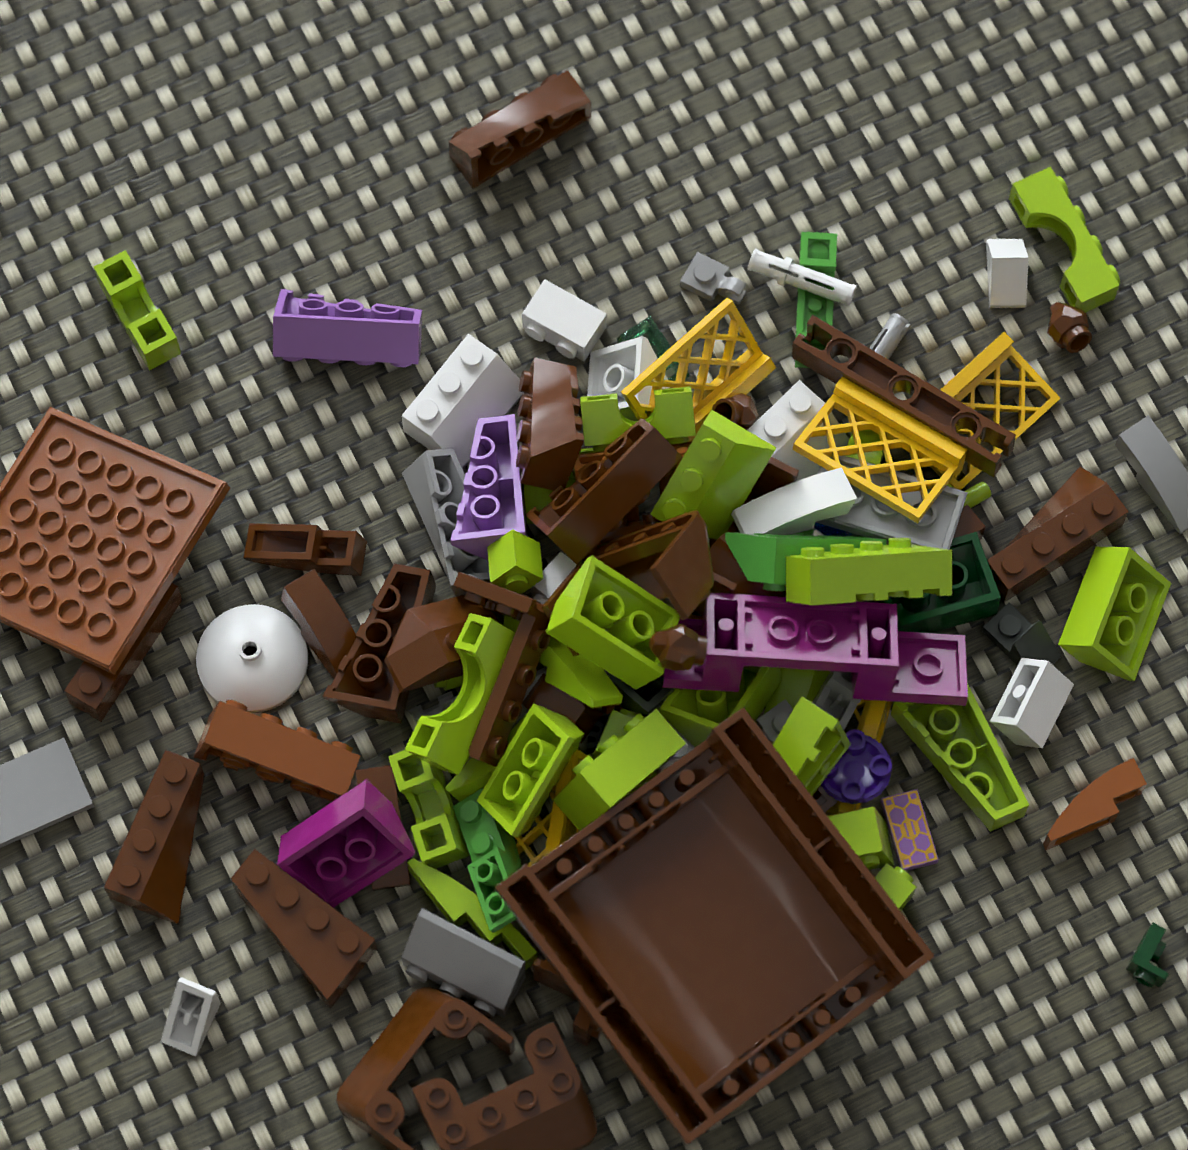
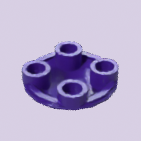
[821,729,892,804]

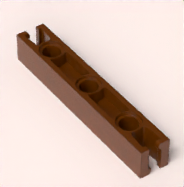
[792,315,1016,478]

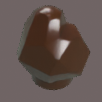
[1047,302,1092,353]
[712,393,758,430]
[649,624,707,671]

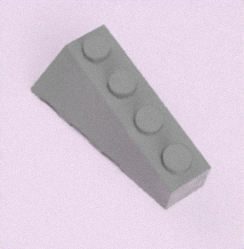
[402,448,490,596]

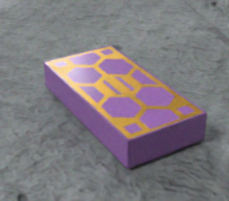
[880,789,939,871]

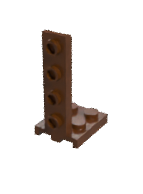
[453,572,550,767]

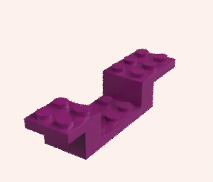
[663,593,968,706]

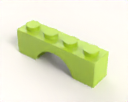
[1009,166,1120,312]
[405,613,515,775]

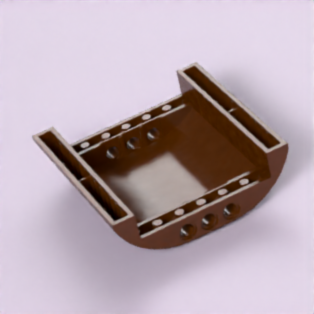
[494,707,935,1145]

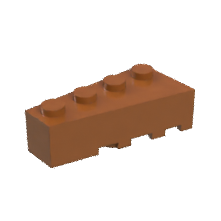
[194,700,360,802]

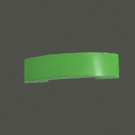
[795,232,837,368]

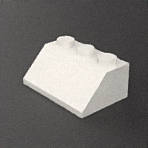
[402,334,524,469]
[747,380,849,481]

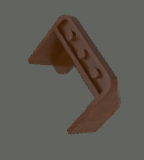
[412,1022,597,1150]

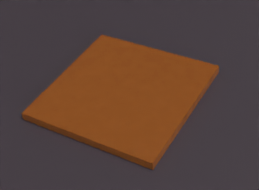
[0,407,230,675]

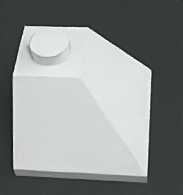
[587,336,670,421]

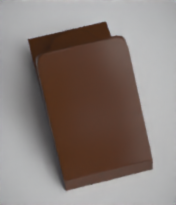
[522,673,603,743]

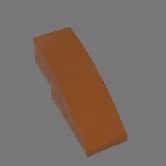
[1043,758,1147,850]

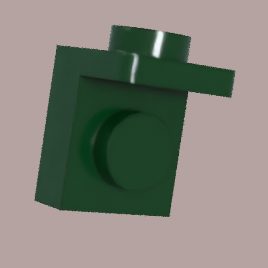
[1126,922,1169,987]

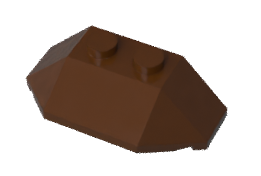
[384,594,504,693]

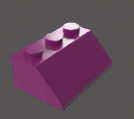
[277,779,415,908]

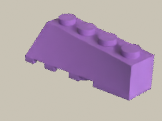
[273,289,422,367]
[450,414,528,560]

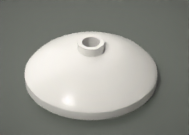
[196,604,308,713]

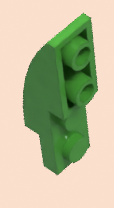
[453,788,522,933]

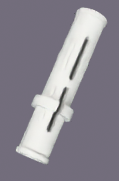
[747,248,857,307]

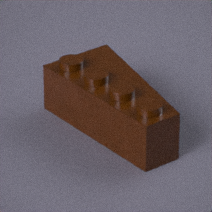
[231,849,377,1009]

